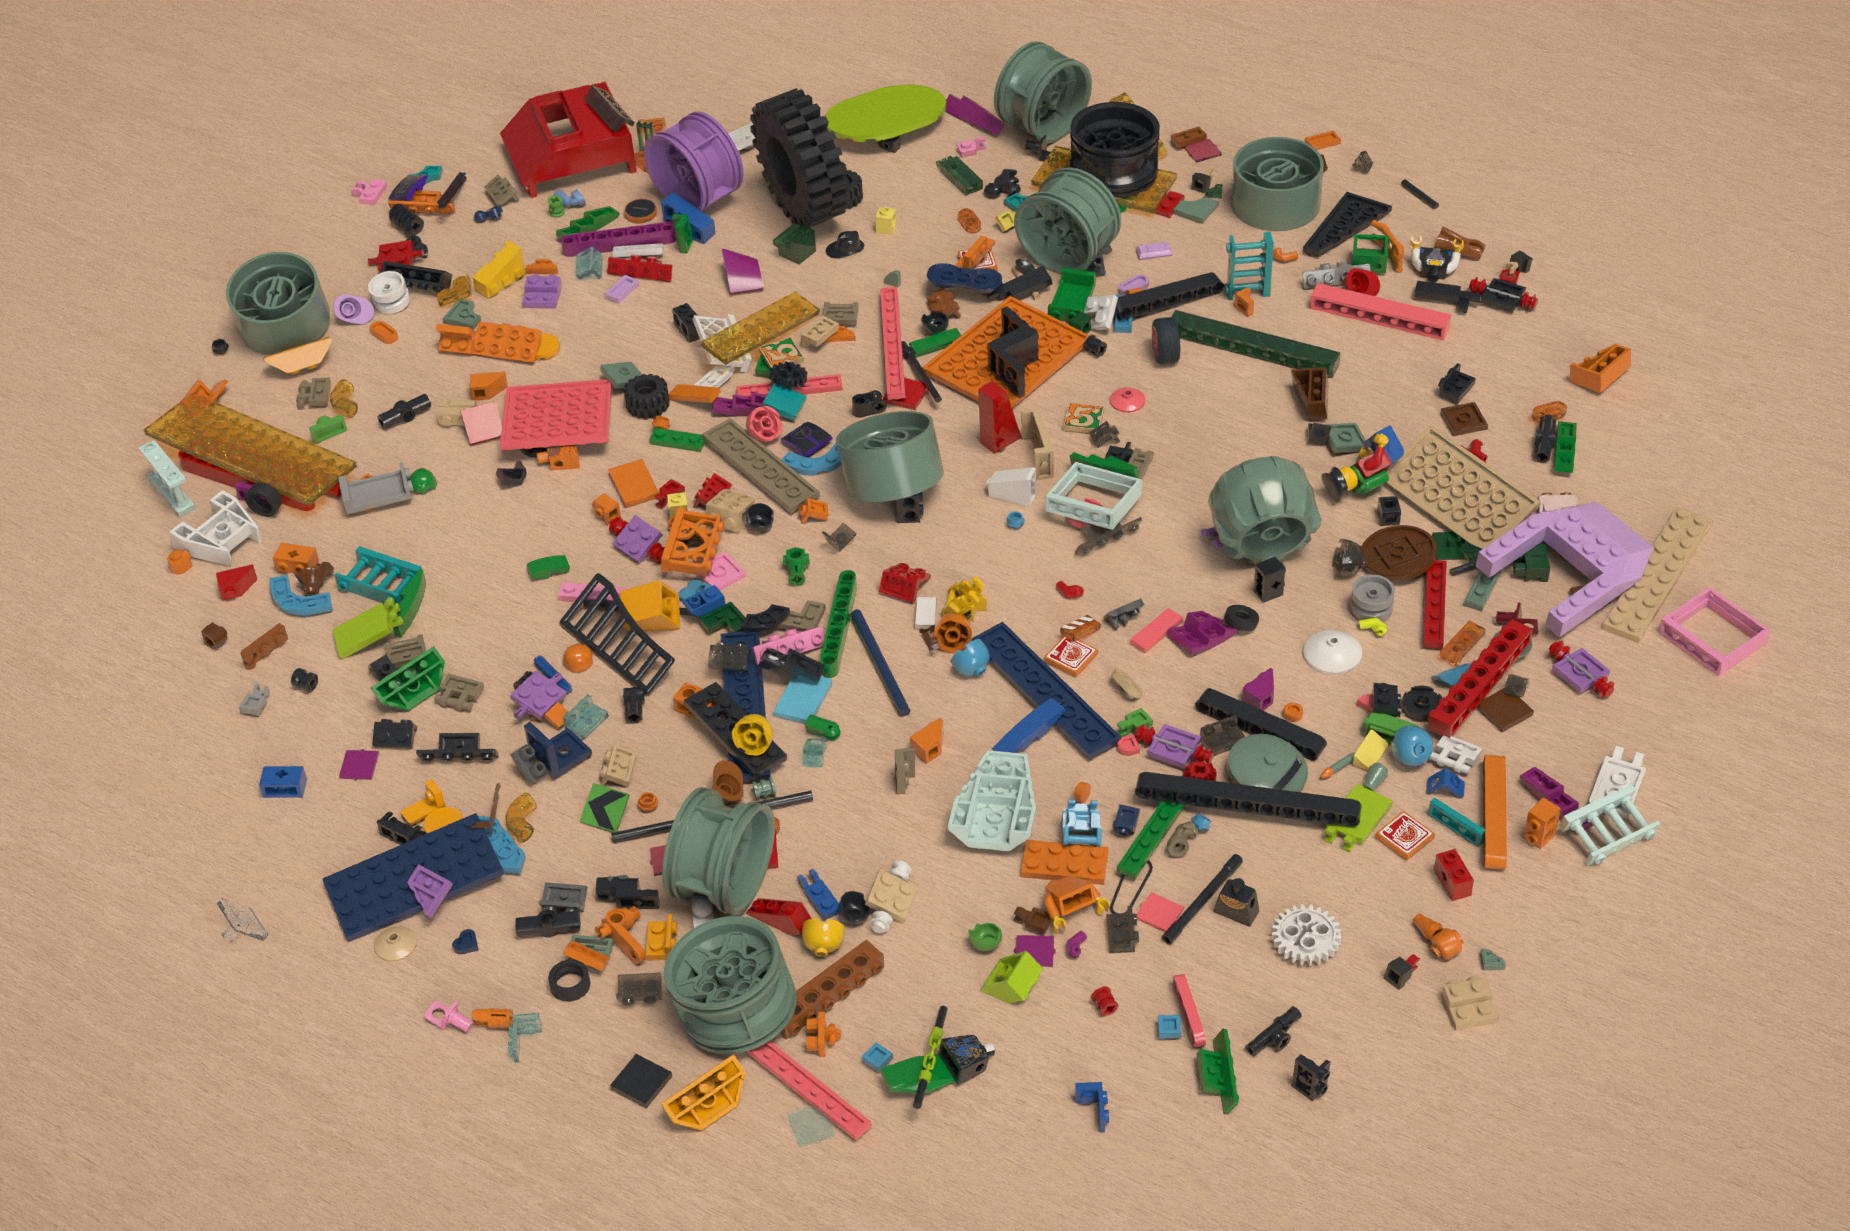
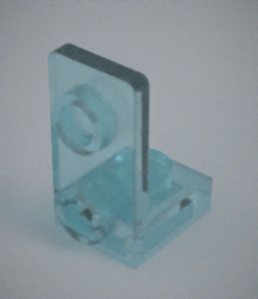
[508,1013,542,1063]

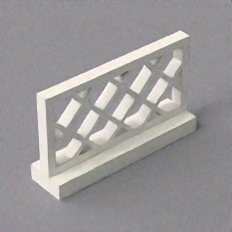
[692,314,752,372]

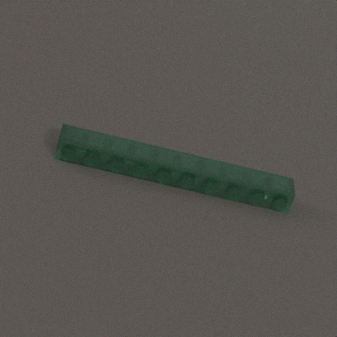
[1171,310,1341,378]

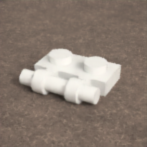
[1430,735,1482,774]

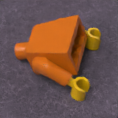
[1044,876,1110,934]

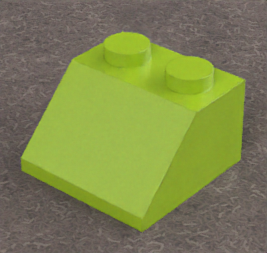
[980,951,1043,1004]

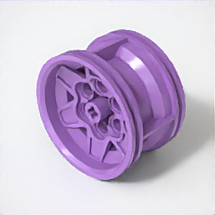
[644,111,744,212]

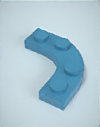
[782,443,841,476]
[269,575,333,616]

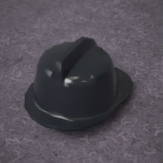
[825,231,865,258]

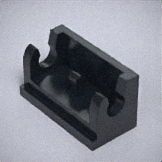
[377,811,425,845]

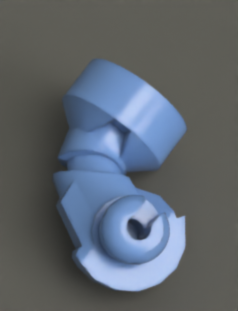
[553,189,586,207]

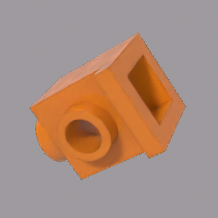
[592,493,621,526]

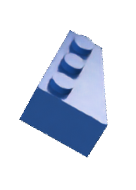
[661,192,716,244]

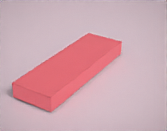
[1130,608,1183,653]

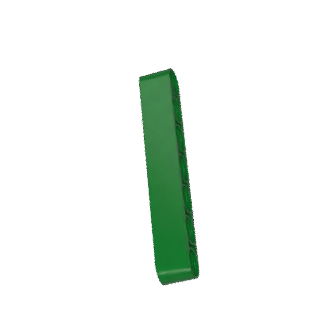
[820,570,857,678]

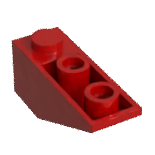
[746,898,812,935]

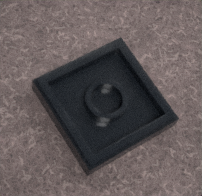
[610,1054,672,1108]

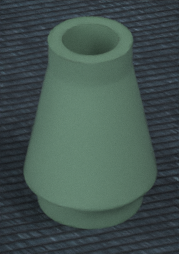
[1363,762,1388,791]

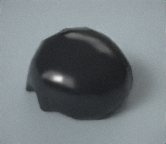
[921,311,949,335]
[746,503,774,532]
[838,891,870,925]

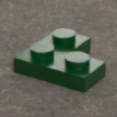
[698,602,745,634]

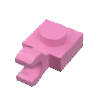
[957,136,986,158]

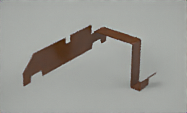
[919,614,972,651]
[467,783,501,835]

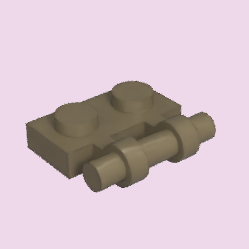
[296,377,331,408]
[434,674,484,711]

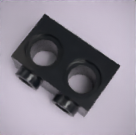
[672,303,703,343]
[896,492,924,523]

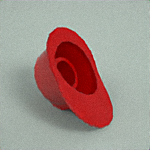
[1341,268,1381,296]

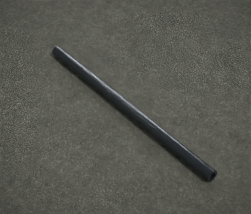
[611,790,813,843]

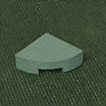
[884,270,901,288]
[1480,949,1506,971]

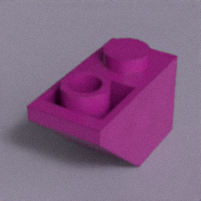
[1242,668,1274,711]

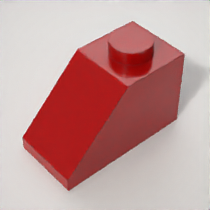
[216,564,258,601]

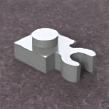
[239,684,270,716]

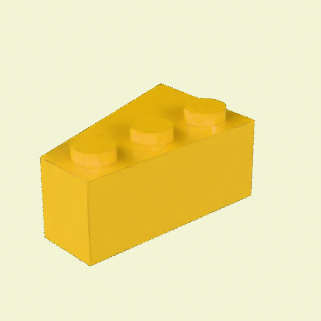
[473,240,526,299]

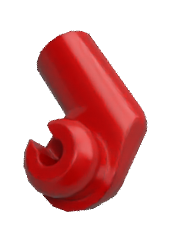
[1056,581,1084,598]

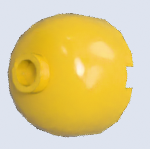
[732,714,774,756]
[802,918,845,957]

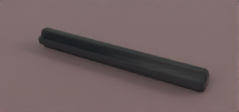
[437,172,467,209]

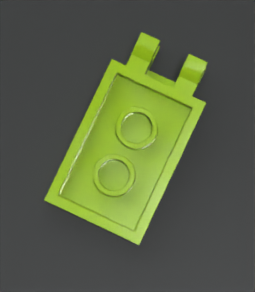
[333,597,404,659]
[1324,784,1393,853]

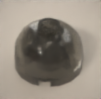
[1332,538,1366,577]

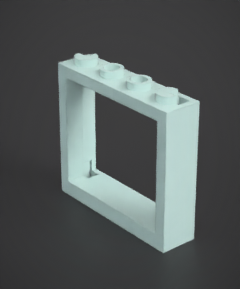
[1045,462,1142,530]

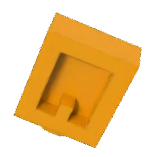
[401,779,446,826]

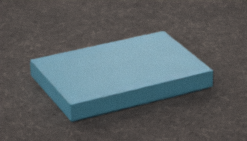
[774,675,832,724]

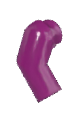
[1066,930,1087,958]

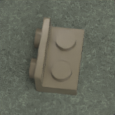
[484,175,519,206]
[895,748,915,794]

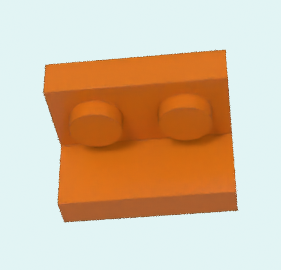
[436,324,476,355]

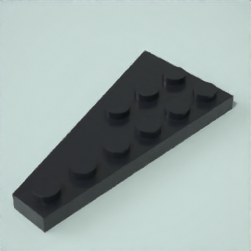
[1303,192,1392,256]

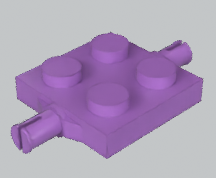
[510,671,566,720]

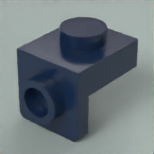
[1113,804,1140,835]

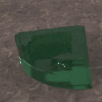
[1205,184,1223,199]

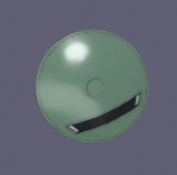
[1227,734,1308,792]

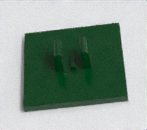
[1432,532,1475,560]

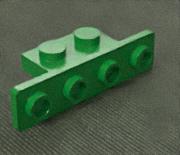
[1196,1028,1239,1114]

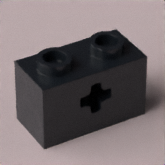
[1254,557,1286,603]

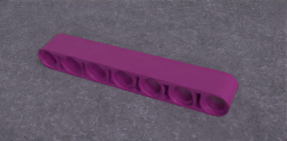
[561,222,676,257]

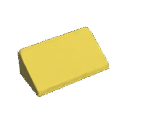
[1353,730,1389,771]

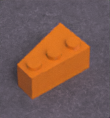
[1570,344,1631,393]

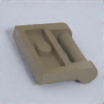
[823,302,859,326]
[385,634,426,668]

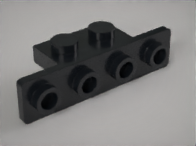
[416,733,499,761]

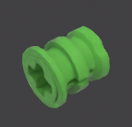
[548,195,565,217]

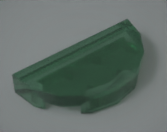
[1462,542,1482,564]

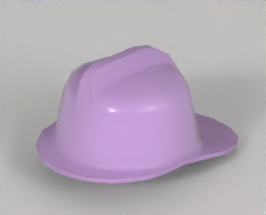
[333,294,374,324]

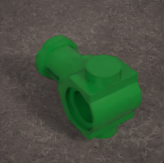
[783,547,810,586]

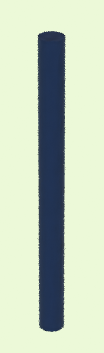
[851,609,911,716]

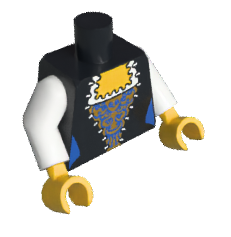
[1410,236,1464,282]

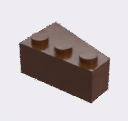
[1291,367,1329,420]

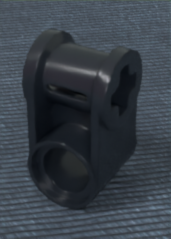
[852,390,887,418]

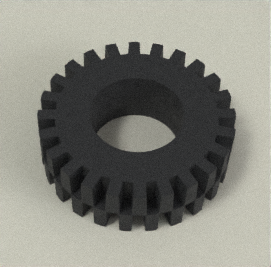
[750,88,850,229]

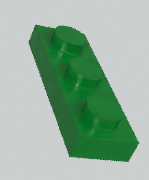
[649,428,705,452]

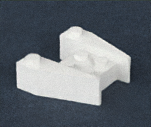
[169,490,261,567]

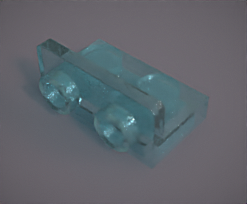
[576,246,603,280]
[563,695,609,741]

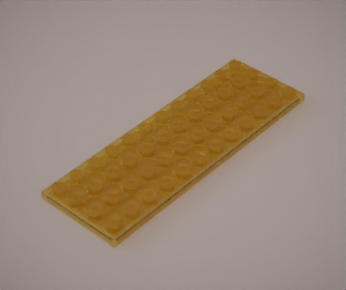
[144,392,357,506]

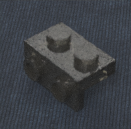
[616,972,662,1005]

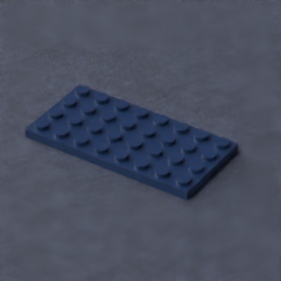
[322,813,505,942]

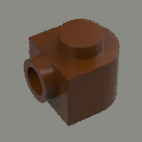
[201,622,227,649]

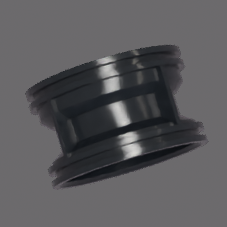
[1070,102,1160,198]

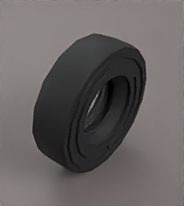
[1224,605,1259,631]

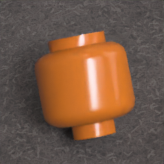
[1430,928,1464,960]

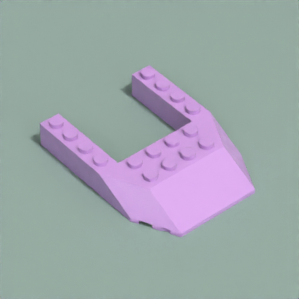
[1476,502,1653,638]

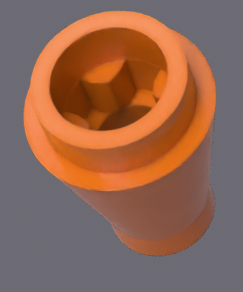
[1413,913,1443,941]

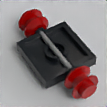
[1469,277,1538,312]

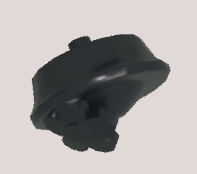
[1015,259,1035,274]

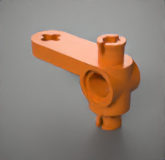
[595,906,646,964]

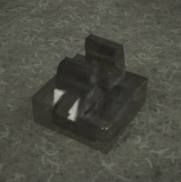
[1352,151,1373,174]

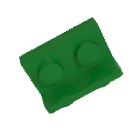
[672,214,693,254]

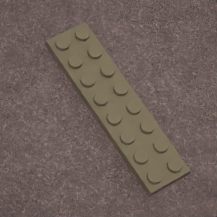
[702,418,820,514]

